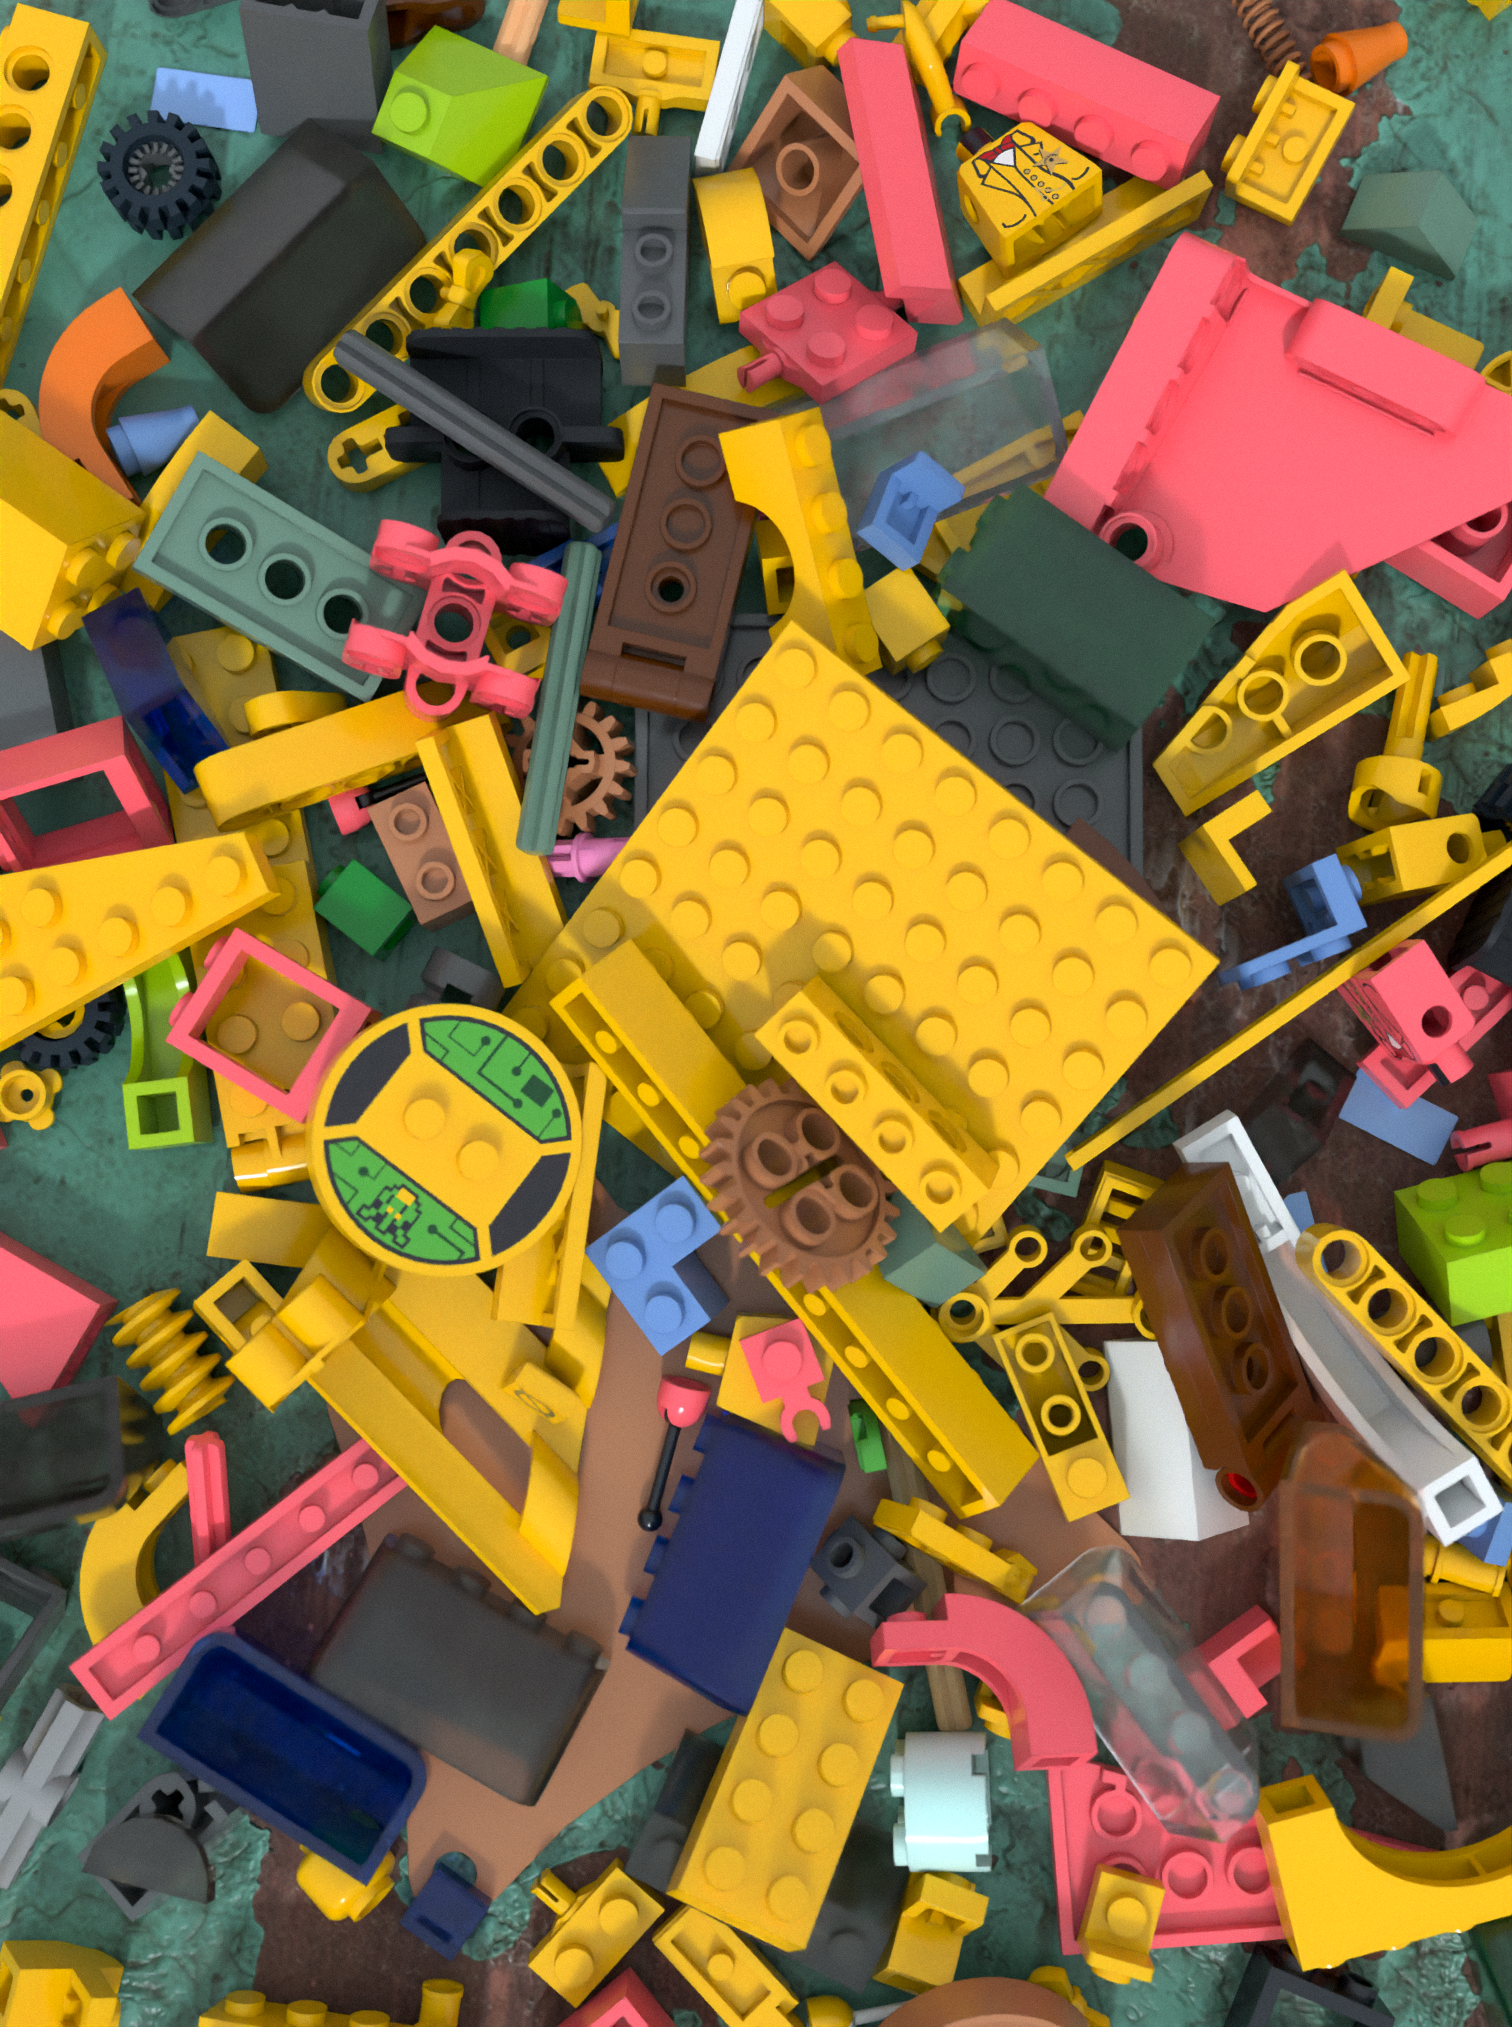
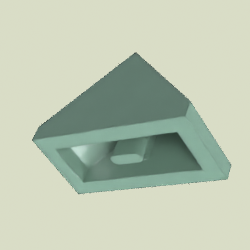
[1338,170,1479,281]
[878,1179,988,1309]

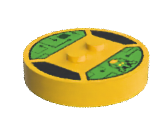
[305,1004,583,1277]

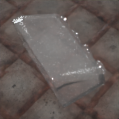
[772,317,1068,552]
[1015,1545,1260,1844]

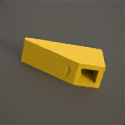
[992,1312,1131,1523]

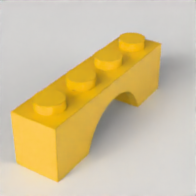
[718,407,882,676]

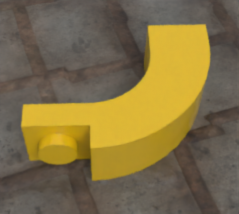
[80,1458,189,1700]

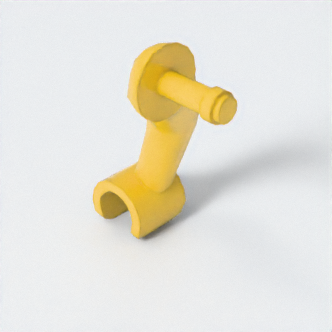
[866,0,971,137]

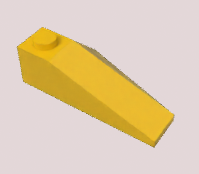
[1152,568,1412,817]

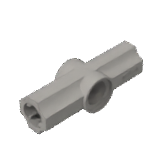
[0,1682,107,1890]

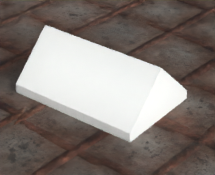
[1102,1337,1249,1541]

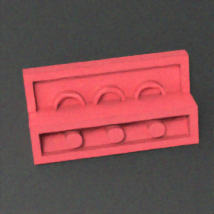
[837,37,964,325]

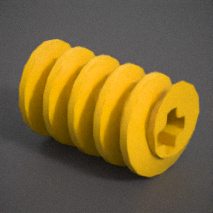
[103,1287,236,1436]

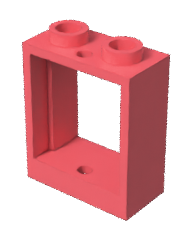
[0,715,174,873]
[165,927,383,1124]

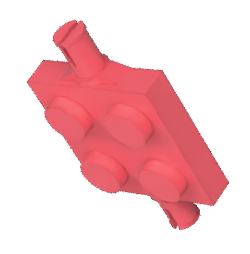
[737,261,918,405]

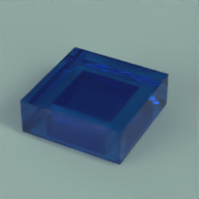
[399,1861,493,1962]

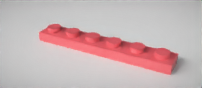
[69,1437,408,1721]

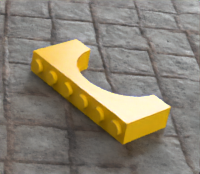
[1249,1774,1512,1972]

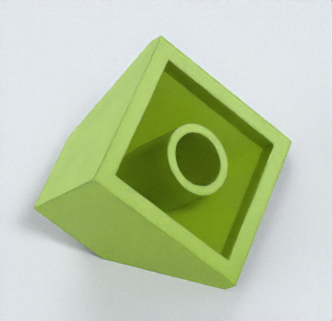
[371,25,550,199]

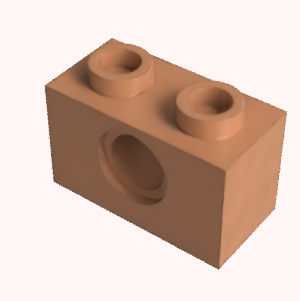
[367,781,476,933]

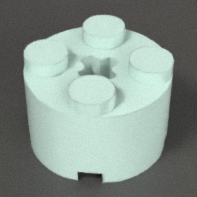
[890,1731,992,1872]

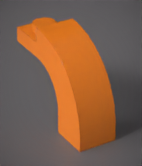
[38,286,171,507]

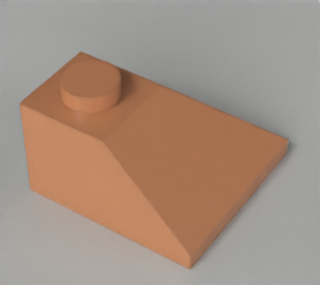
[726,65,864,262]

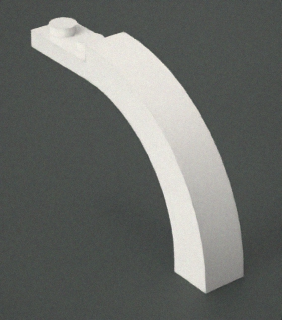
[1172,1109,1504,1547]

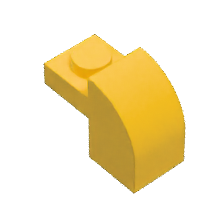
[692,167,778,325]
[871,1869,989,1996]
[0,1940,124,2027]

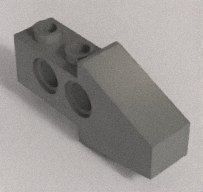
[618,135,693,386]

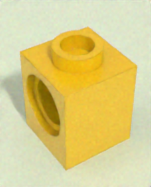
[864,568,950,676]

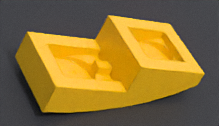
[206,1191,332,1268]

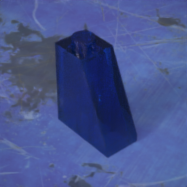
[81,587,233,795]

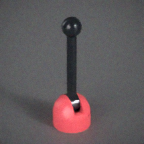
[327,772,429,836]
[637,1375,712,1532]

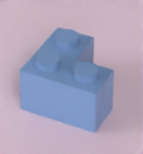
[585,1175,730,1356]

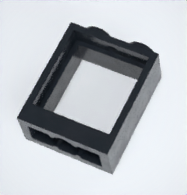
[1223,1942,1395,2027]

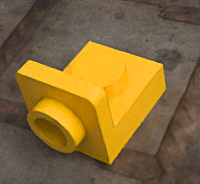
[1077,1863,1166,1984]

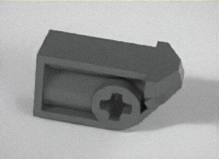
[77,1763,265,1922]

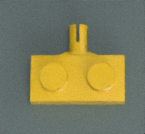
[588,29,721,136]
[528,1857,665,2008]

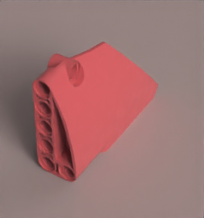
[1032,231,1512,613]

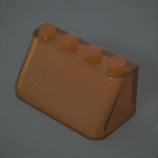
[1279,1420,1427,1742]

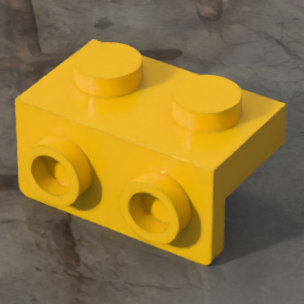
[1220,60,1356,228]

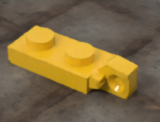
[872,1496,1038,1606]
[652,1903,807,2027]

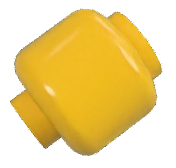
[296,1817,395,1922]

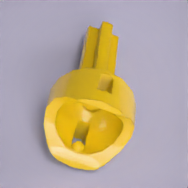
[1348,651,1443,832]

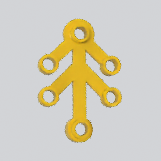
[930,1224,1156,1391]

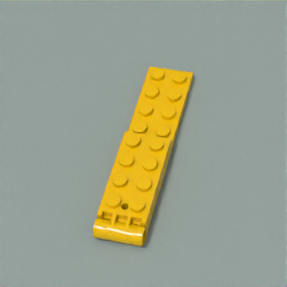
[140,626,340,1194]

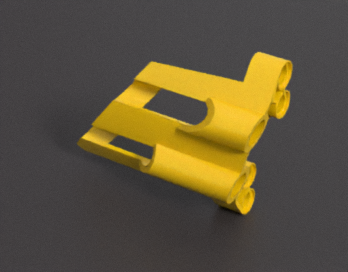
[225,1223,611,1616]

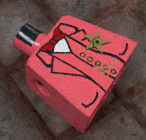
[1336,939,1476,1086]

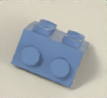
[1216,853,1368,992]

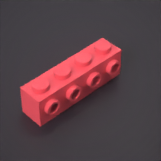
[952,0,1221,190]

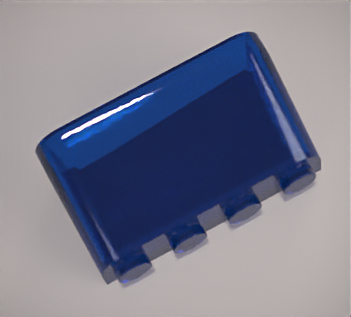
[618,1408,846,1717]
[136,1626,431,1887]

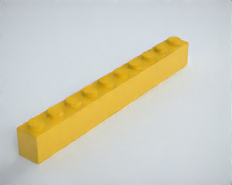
[549,938,1040,1520]

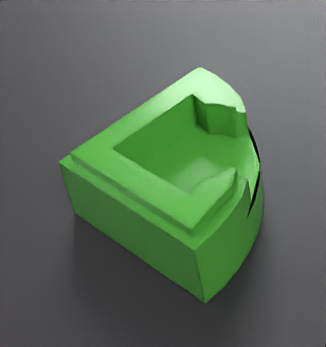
[847,1398,887,1473]

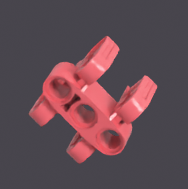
[341,520,569,723]

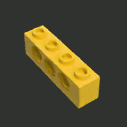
[753,974,1000,1233]

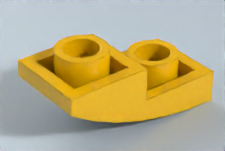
[1426,638,1512,742]

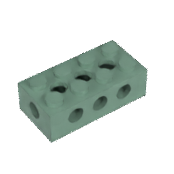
[132,450,427,704]

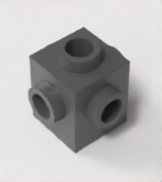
[808,1515,928,1629]

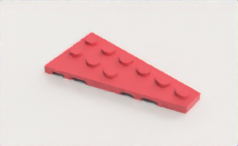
[1045,1760,1440,1955]

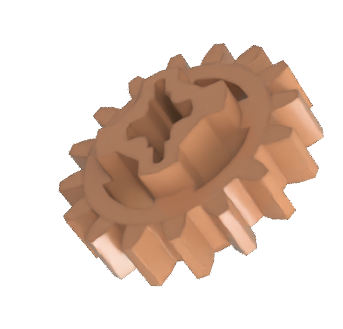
[504,701,638,838]

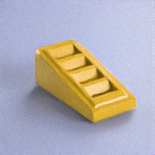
[1069,1160,1164,1296]

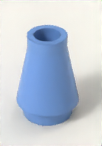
[105,404,200,478]

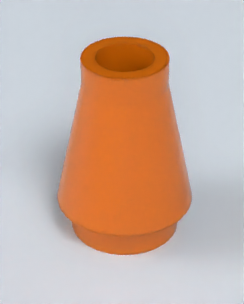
[1310,21,1408,97]

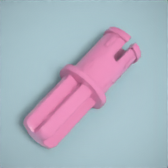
[546,832,631,883]

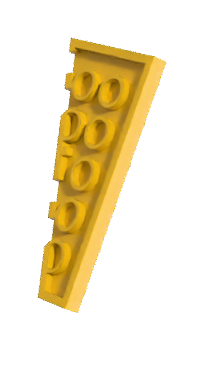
[0,832,282,1052]

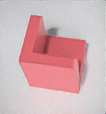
[1195,1604,1295,1719]

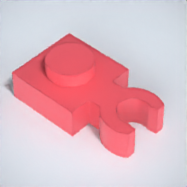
[739,1317,831,1443]

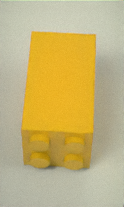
[0,409,146,651]

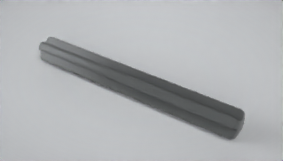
[333,330,615,533]

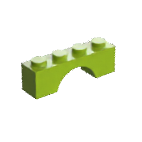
[122,946,214,1150]

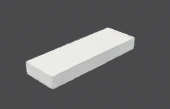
[694,0,764,178]

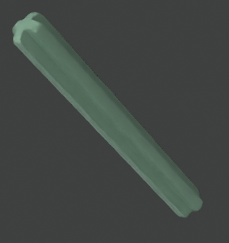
[516,541,602,856]

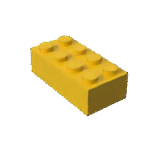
[665,1627,904,1952]

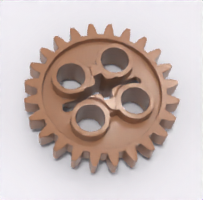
[698,1078,901,1293]

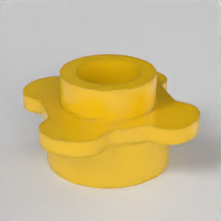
[0,1061,64,1130]

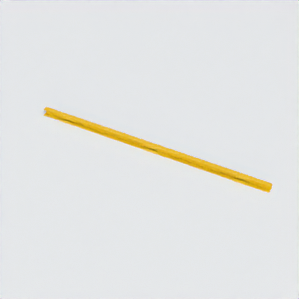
[1064,840,1512,1171]

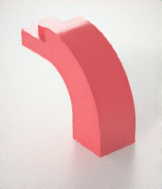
[869,1593,1098,1771]

